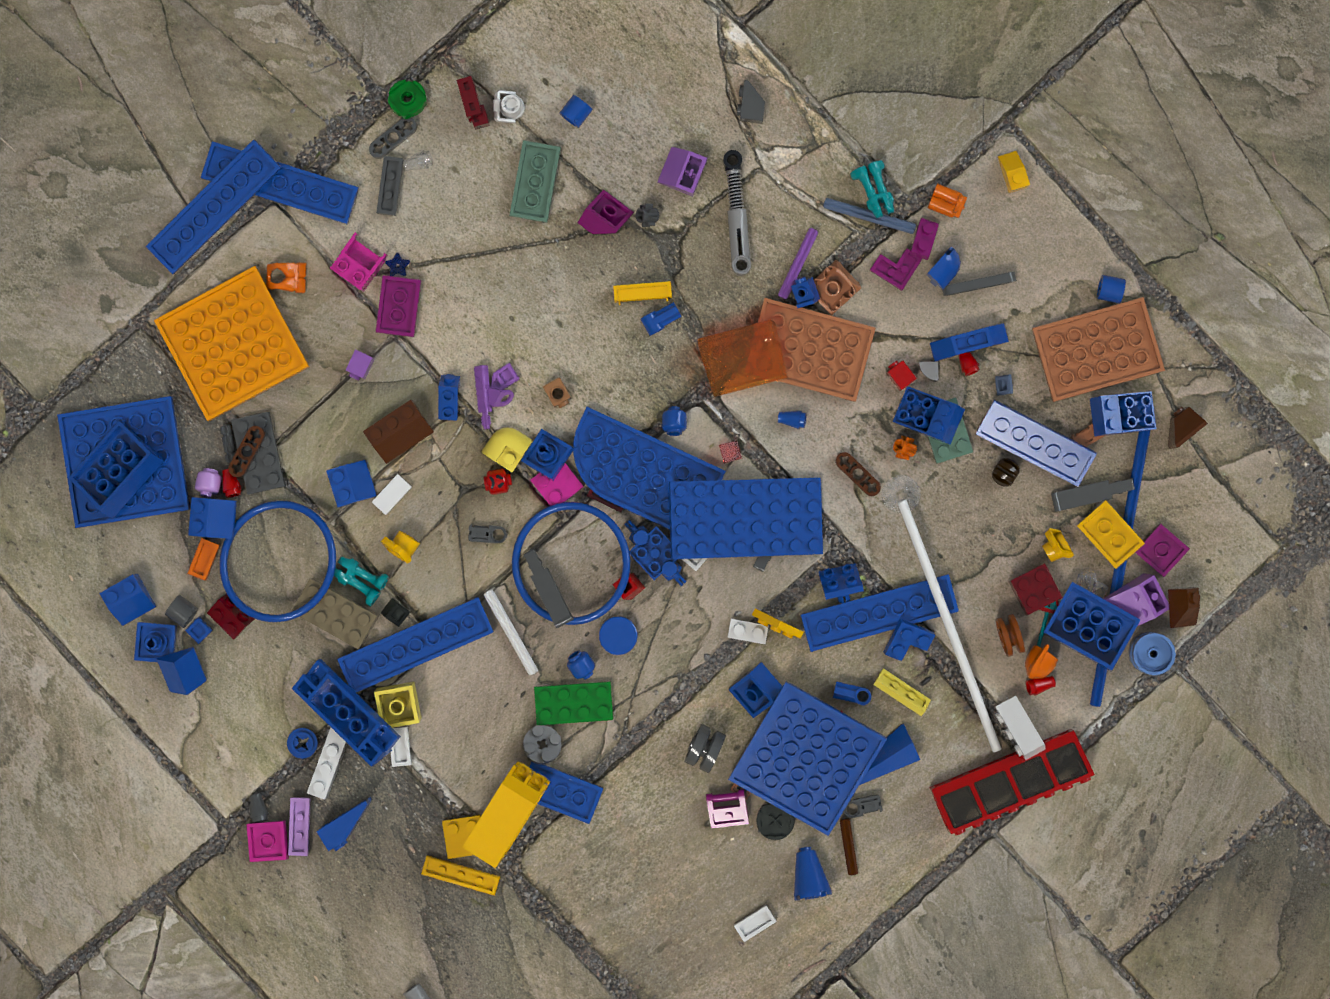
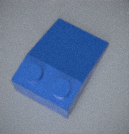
[316,796,372,851]

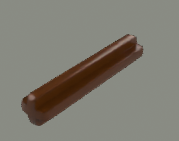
[840,818,858,876]

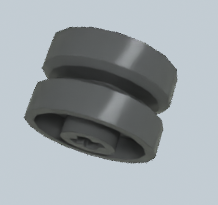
[684,724,726,773]

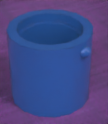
[559,95,593,128]
[1097,275,1126,304]

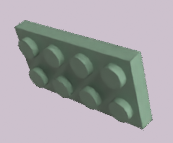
[509,140,561,223]

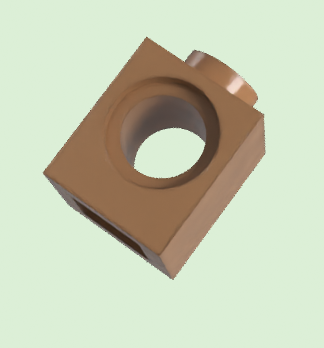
[543,377,571,408]

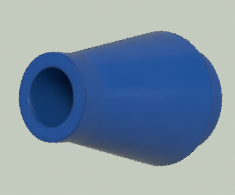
[778,410,807,429]

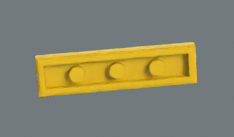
[421,855,500,896]

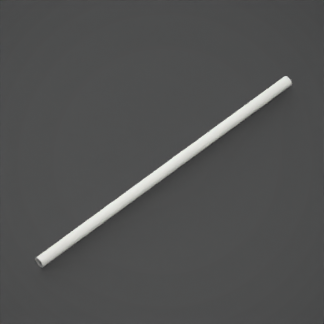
[897,499,1002,752]

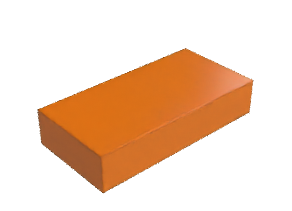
[187,538,220,581]

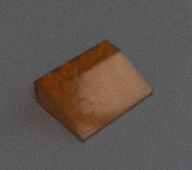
[697,319,788,397]

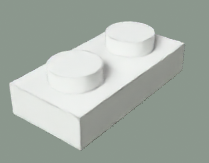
[728,619,769,644]

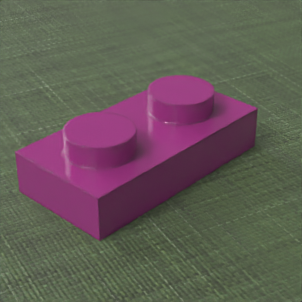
[909,218,939,260]

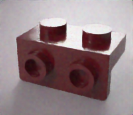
[207,593,255,640]

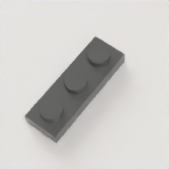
[376,156,404,216]

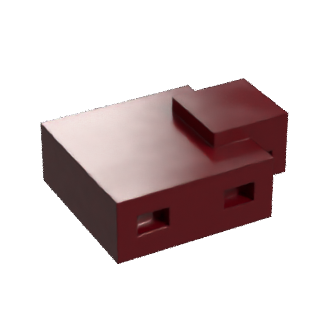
[456,76,490,130]

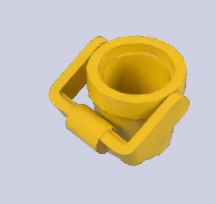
[1042,528,1074,562]

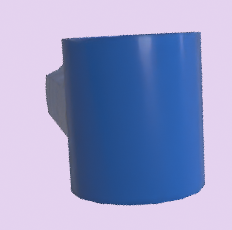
[640,302,682,336]
[833,681,871,705]

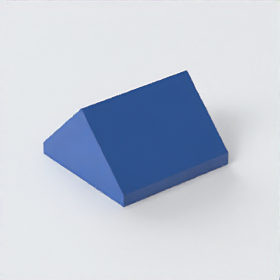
[157,647,207,695]

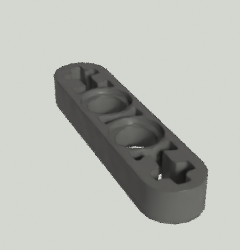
[942,271,1017,296]

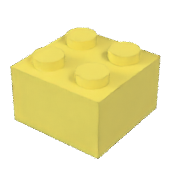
[374,681,422,728]

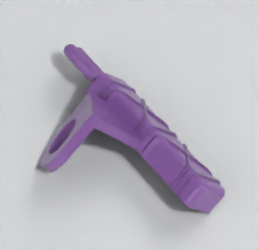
[474,365,514,430]

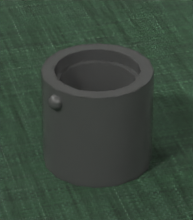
[165,595,199,628]

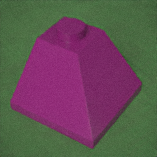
[577,189,634,234]

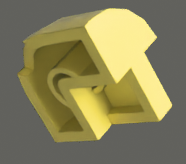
[481,428,533,473]

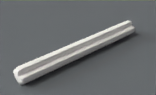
[484,589,538,675]

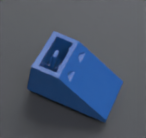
[893,386,965,445]
[1090,391,1157,437]

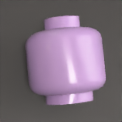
[195,468,222,498]

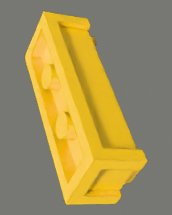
[613,281,672,306]

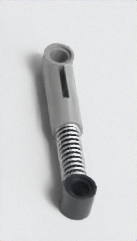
[723,150,751,276]

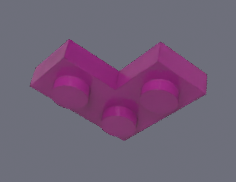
[869,248,922,291]

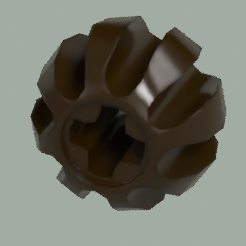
[992,458,1020,487]

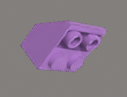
[657,147,707,197]

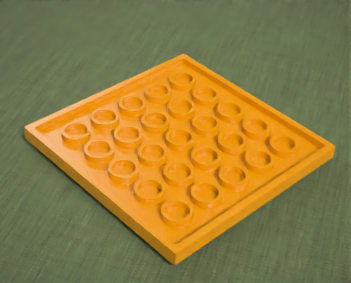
[154,266,310,422]

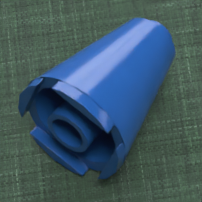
[794,847,832,901]

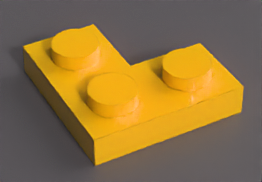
[752,608,804,639]

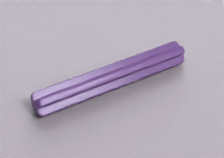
[778,228,818,299]

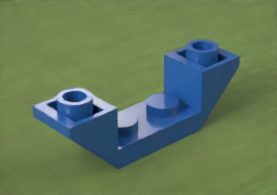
[930,323,1009,362]

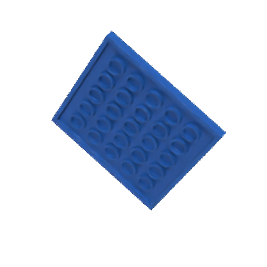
[57,396,190,528]
[728,681,887,836]

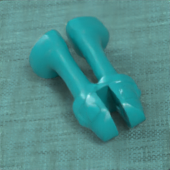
[850,160,894,218]
[334,556,389,607]

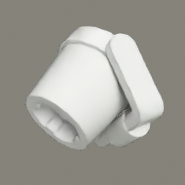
[493,90,525,123]

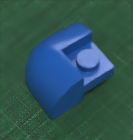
[926,246,961,290]

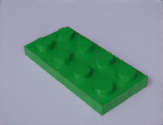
[534,681,613,725]

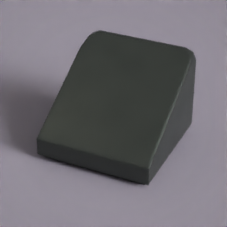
[381,598,410,627]

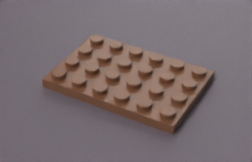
[1032,297,1165,402]
[745,298,876,402]

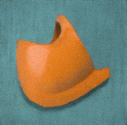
[1025,644,1058,679]

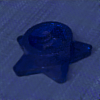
[385,253,410,276]

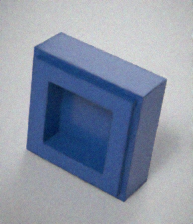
[185,617,213,644]

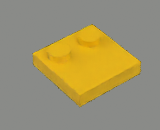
[442,815,481,859]

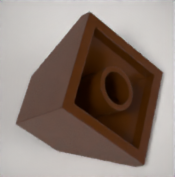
[1168,406,1208,449]
[1168,587,1200,628]

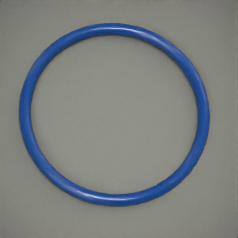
[219,501,336,622]
[512,502,630,625]

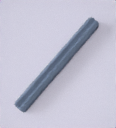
[823,198,916,234]

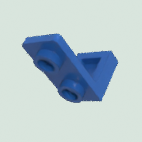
[438,374,460,421]

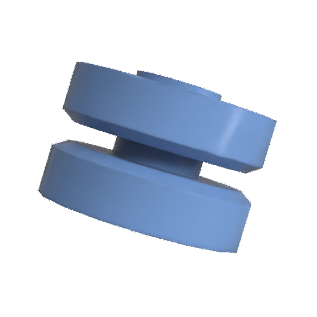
[1128,632,1176,675]

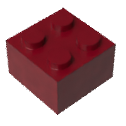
[1008,563,1063,616]

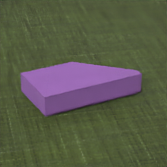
[490,363,520,390]

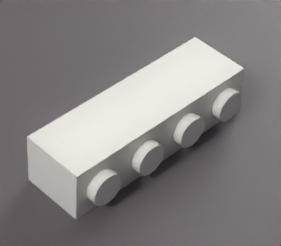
[307,728,348,800]

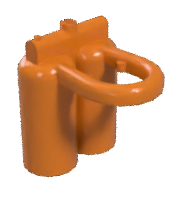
[927,183,967,218]

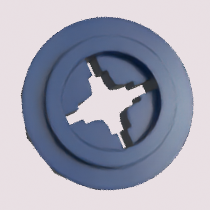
[287,728,318,759]

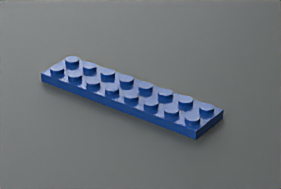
[146,139,282,274]
[201,141,359,225]
[800,574,959,652]
[337,597,494,693]

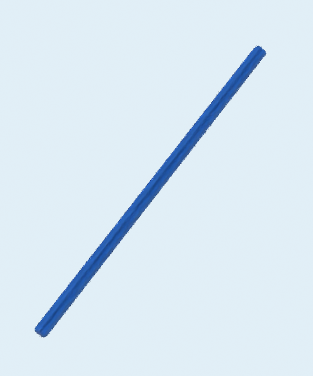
[1090,430,1150,707]

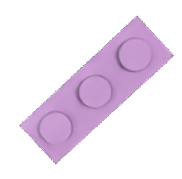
[288,797,311,856]

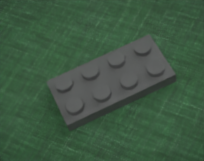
[231,412,286,495]

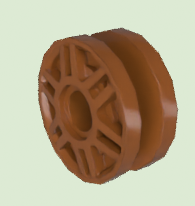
[996,614,1025,657]

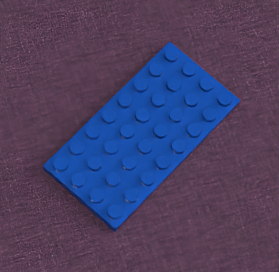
[669,478,823,559]

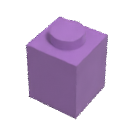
[346,350,375,381]

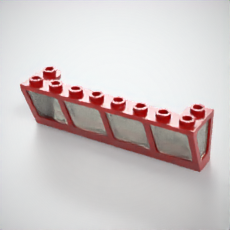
[929,729,1095,836]

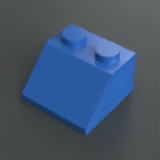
[326,460,377,508]
[188,497,237,539]
[99,574,156,626]
[728,662,782,718]

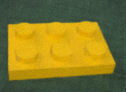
[1077,500,1145,569]

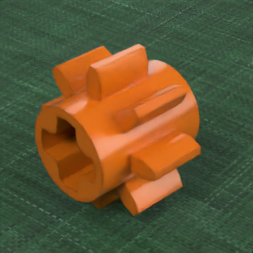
[893,435,917,460]

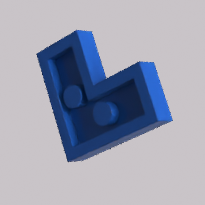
[883,619,935,661]

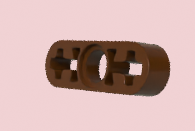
[228,426,266,477]
[835,452,881,496]

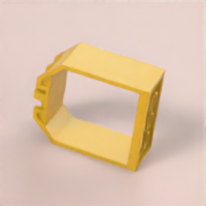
[462,761,551,868]

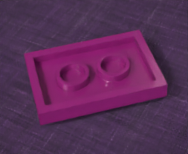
[376,275,421,337]

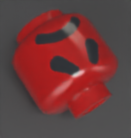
[483,468,512,495]

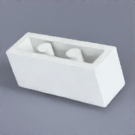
[995,696,1046,760]

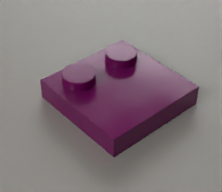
[1135,523,1190,577]

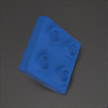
[521,429,574,481]
[818,563,864,603]
[134,622,177,662]

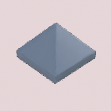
[995,374,1013,396]

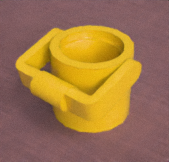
[380,530,420,564]

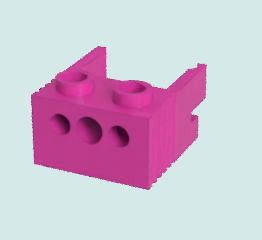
[330,232,388,292]

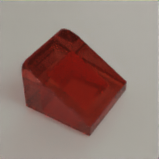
[719,440,742,464]

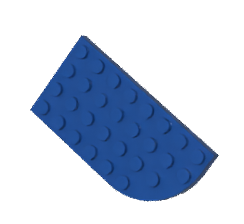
[573,407,726,530]

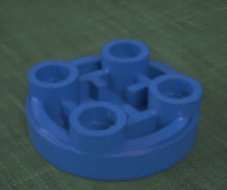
[599,616,637,655]

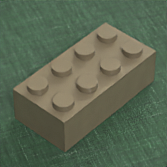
[291,578,379,649]

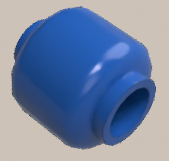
[662,406,687,436]
[567,650,595,680]

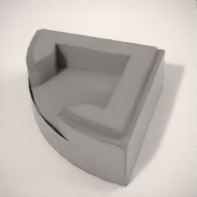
[918,361,939,381]

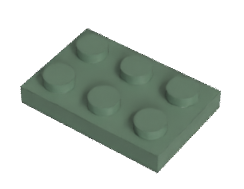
[927,398,973,464]

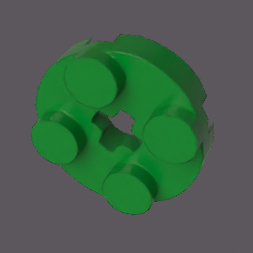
[388,80,427,119]

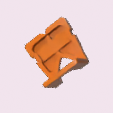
[266,262,306,294]

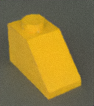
[998,151,1030,193]

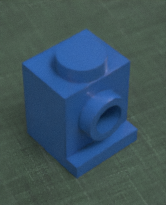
[791,276,820,309]

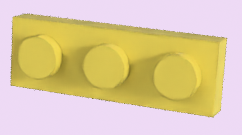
[873,668,931,716]

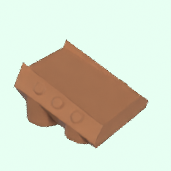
[814,260,861,315]

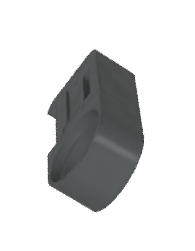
[468,524,507,543]
[844,794,883,818]

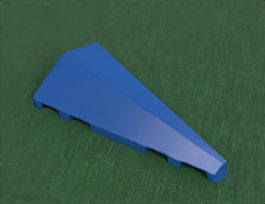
[860,724,920,785]

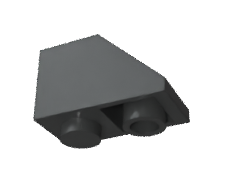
[736,80,765,124]

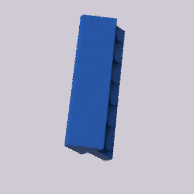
[292,659,401,767]

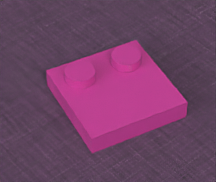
[530,463,584,506]
[246,820,289,862]

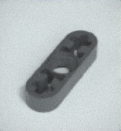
[369,118,417,159]

